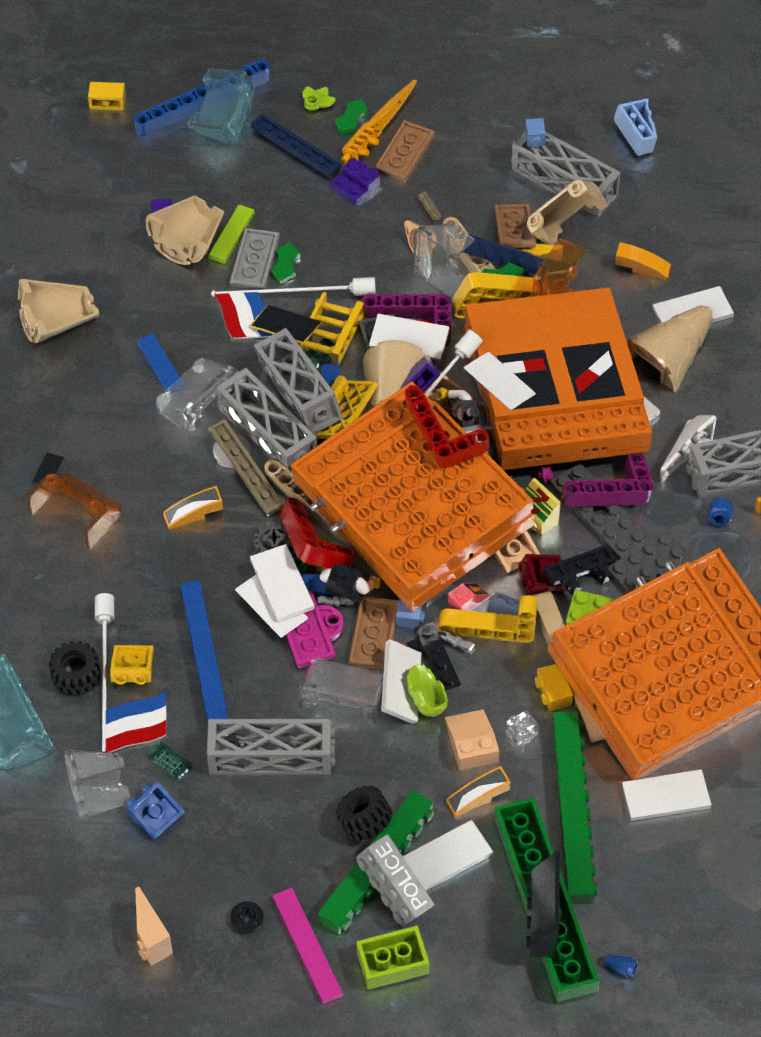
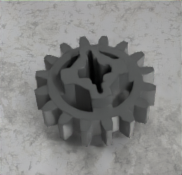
[253,522,294,553]

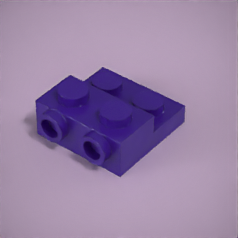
[330,158,380,205]

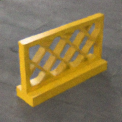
[314,376,378,443]

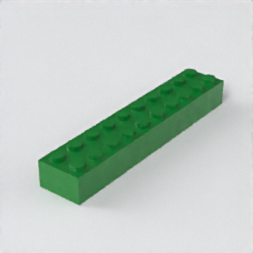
[494,797,599,1002]

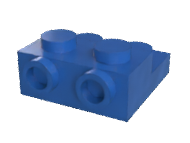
[125,781,185,840]

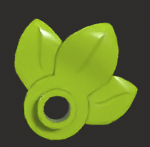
[302,86,336,110]

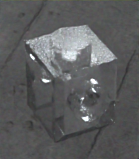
[505,710,538,746]

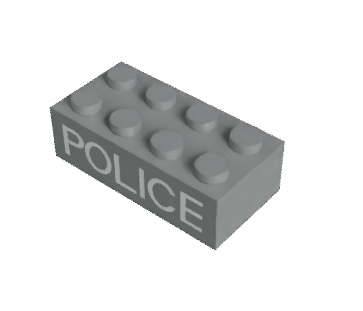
[356,834,435,927]

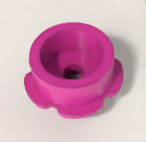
[539,465,553,484]

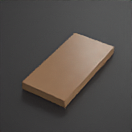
[374,120,435,183]
[494,204,536,248]
[349,596,398,670]

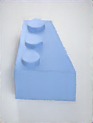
[614,98,657,156]

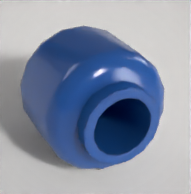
[708,498,733,526]

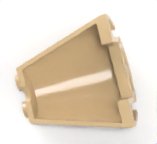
[146,195,225,265]
[18,279,99,343]
[362,340,434,410]

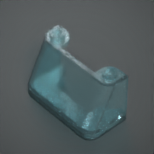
[188,67,254,146]

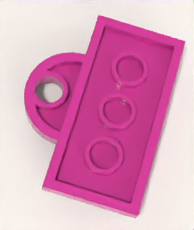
[286,590,343,669]

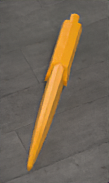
[341,80,417,164]

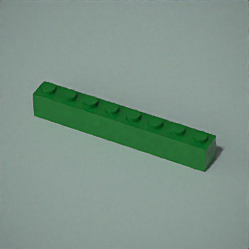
[318,790,434,935]

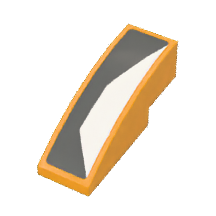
[163,486,223,529]
[446,766,510,818]

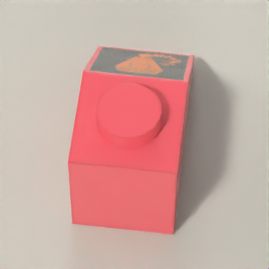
[448,583,489,611]

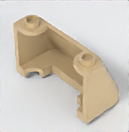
[527,180,608,245]

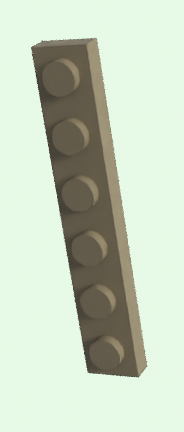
[209,419,284,517]

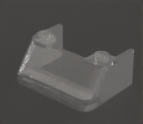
[414,223,475,300]

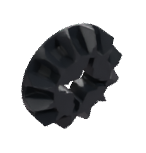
[230,901,264,934]

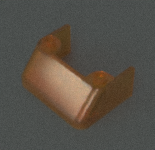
[532,238,586,297]
[26,474,121,550]

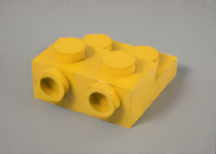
[110,645,154,685]

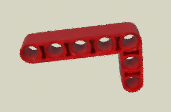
[405,385,490,469]
[280,497,356,569]

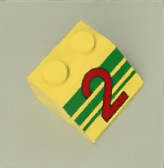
[525,478,560,536]

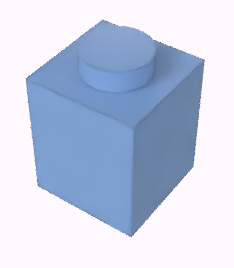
[525,118,546,147]
[396,600,425,629]

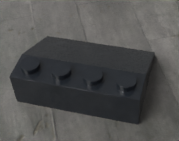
[526,851,560,958]

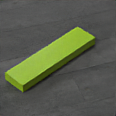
[209,204,255,264]

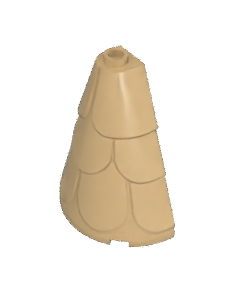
[626,305,713,392]

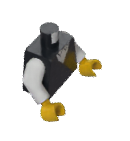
[435,389,480,428]
[320,564,381,603]

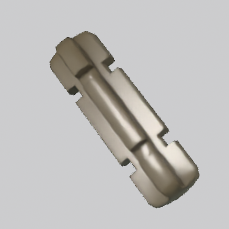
[419,191,441,221]

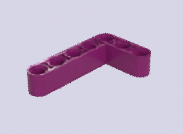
[362,294,451,347]
[560,453,654,507]

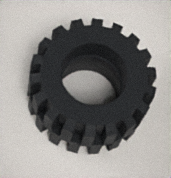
[49,641,101,696]
[335,785,393,841]

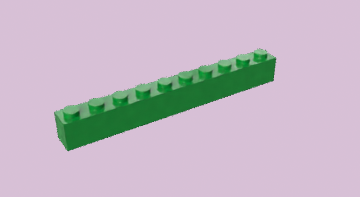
[553,711,597,904]

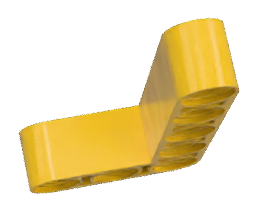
[451,272,550,318]
[438,595,538,642]

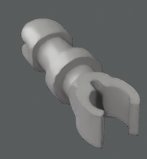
[317,596,356,607]
[439,631,476,655]

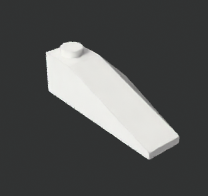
[659,415,717,482]

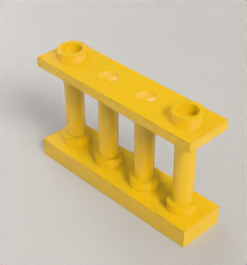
[297,292,364,366]

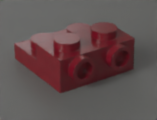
[518,554,567,595]

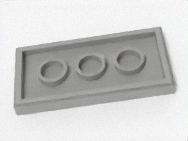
[229,228,280,290]

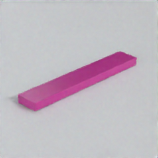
[273,888,343,1005]

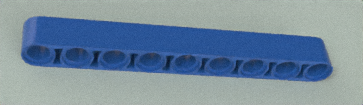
[134,59,270,136]
[180,580,228,728]

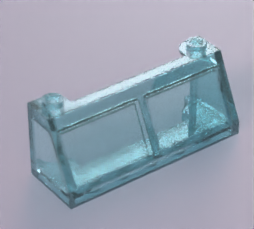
[0,652,55,773]

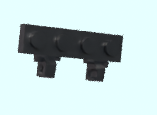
[542,545,616,595]
[406,622,462,694]

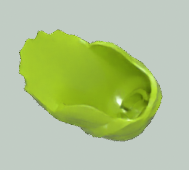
[406,664,448,717]

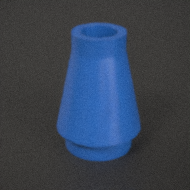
[605,954,638,977]

